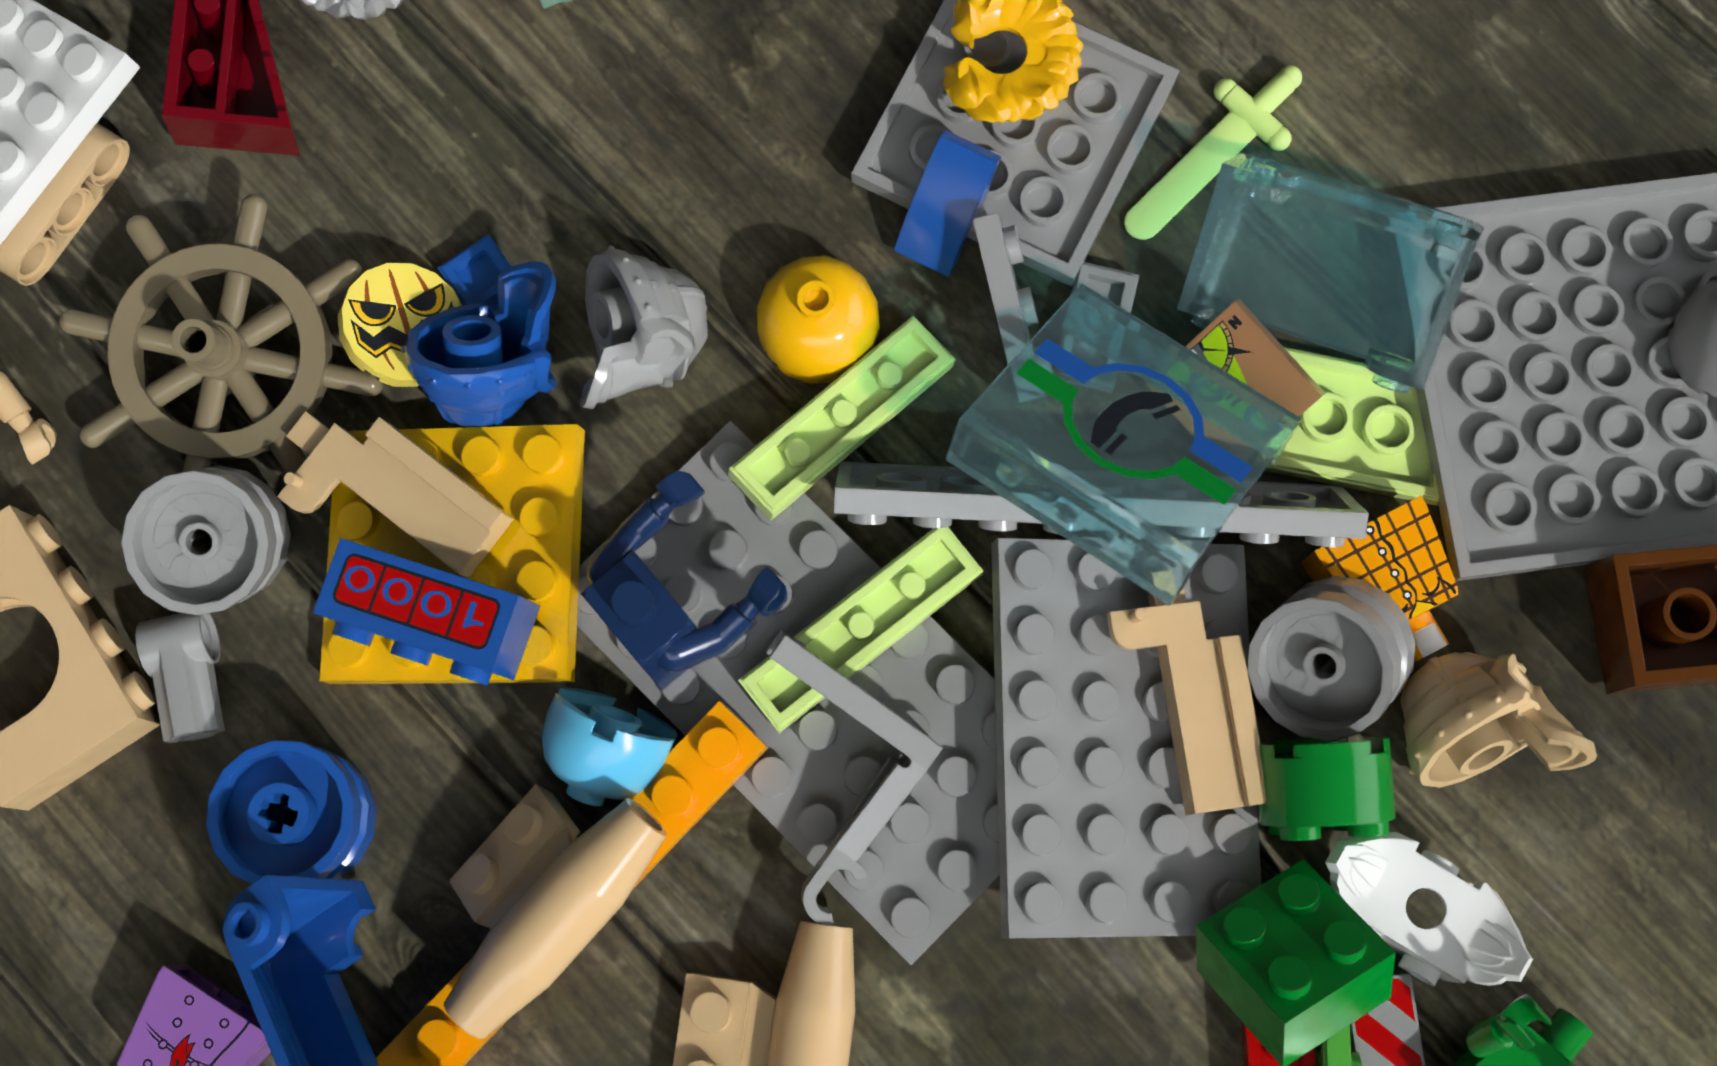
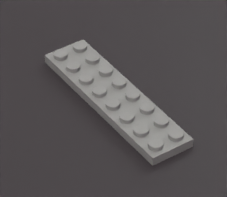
[834,462,1369,547]

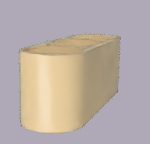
[0,123,130,286]

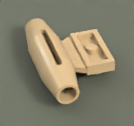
[444,784,667,1039]
[673,921,855,1066]

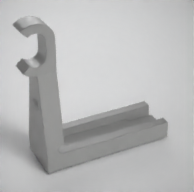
[766,631,943,926]

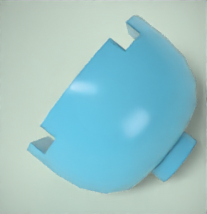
[542,687,677,806]

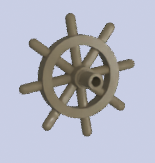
[59,194,384,474]

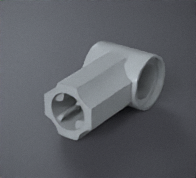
[135,613,225,743]

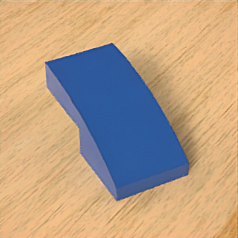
[894,130,1001,277]

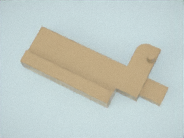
[277,411,514,578]
[1106,565,1267,815]

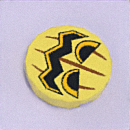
[337,263,462,387]

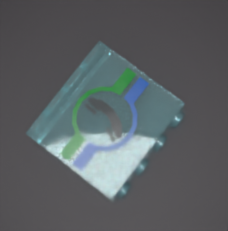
[946,283,1301,606]

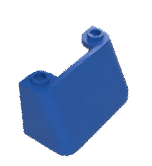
[223,875,379,1066]

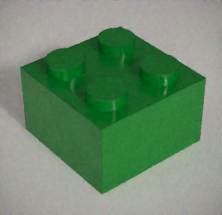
[1196,859,1395,1066]

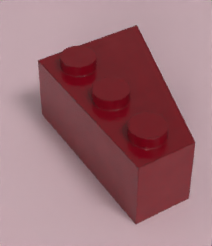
[162,0,300,156]

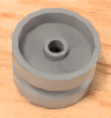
[121,465,291,615]
[1248,576,1416,741]

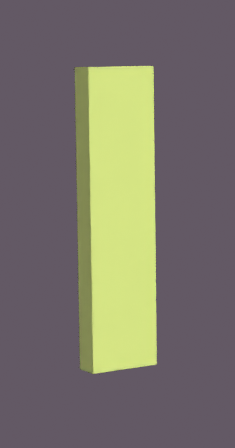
[728,316,956,521]
[738,527,984,733]

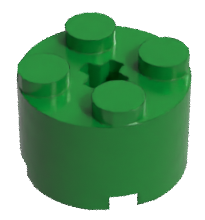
[1258,736,1396,841]

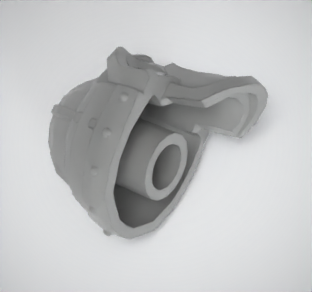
[580,246,708,409]

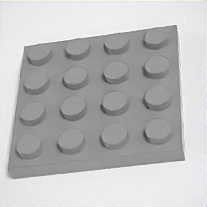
[851,0,1180,287]

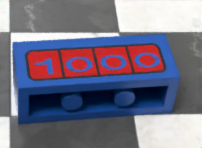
[313,538,540,686]

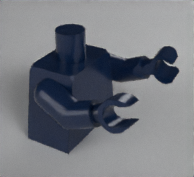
[581,471,788,691]

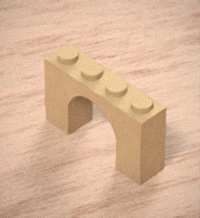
[0,505,160,811]

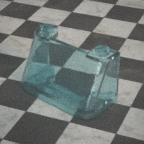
[1177,153,1484,393]

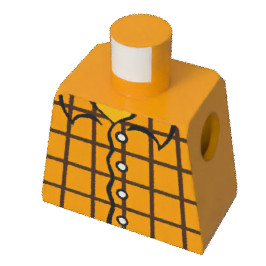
[1301,496,1458,662]

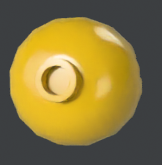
[756,255,879,384]

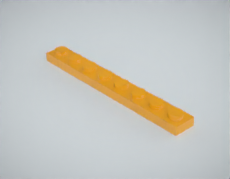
[376,701,769,1066]

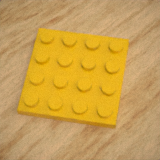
[319,424,585,684]

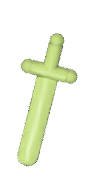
[1124,65,1302,240]

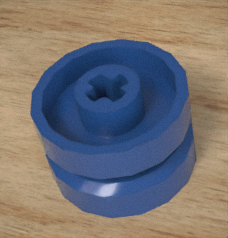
[206,741,377,884]

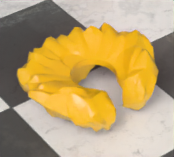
[943,0,1083,123]

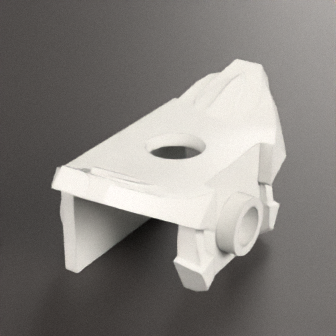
[1325,832,1533,986]

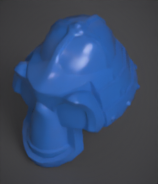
[401,261,557,428]

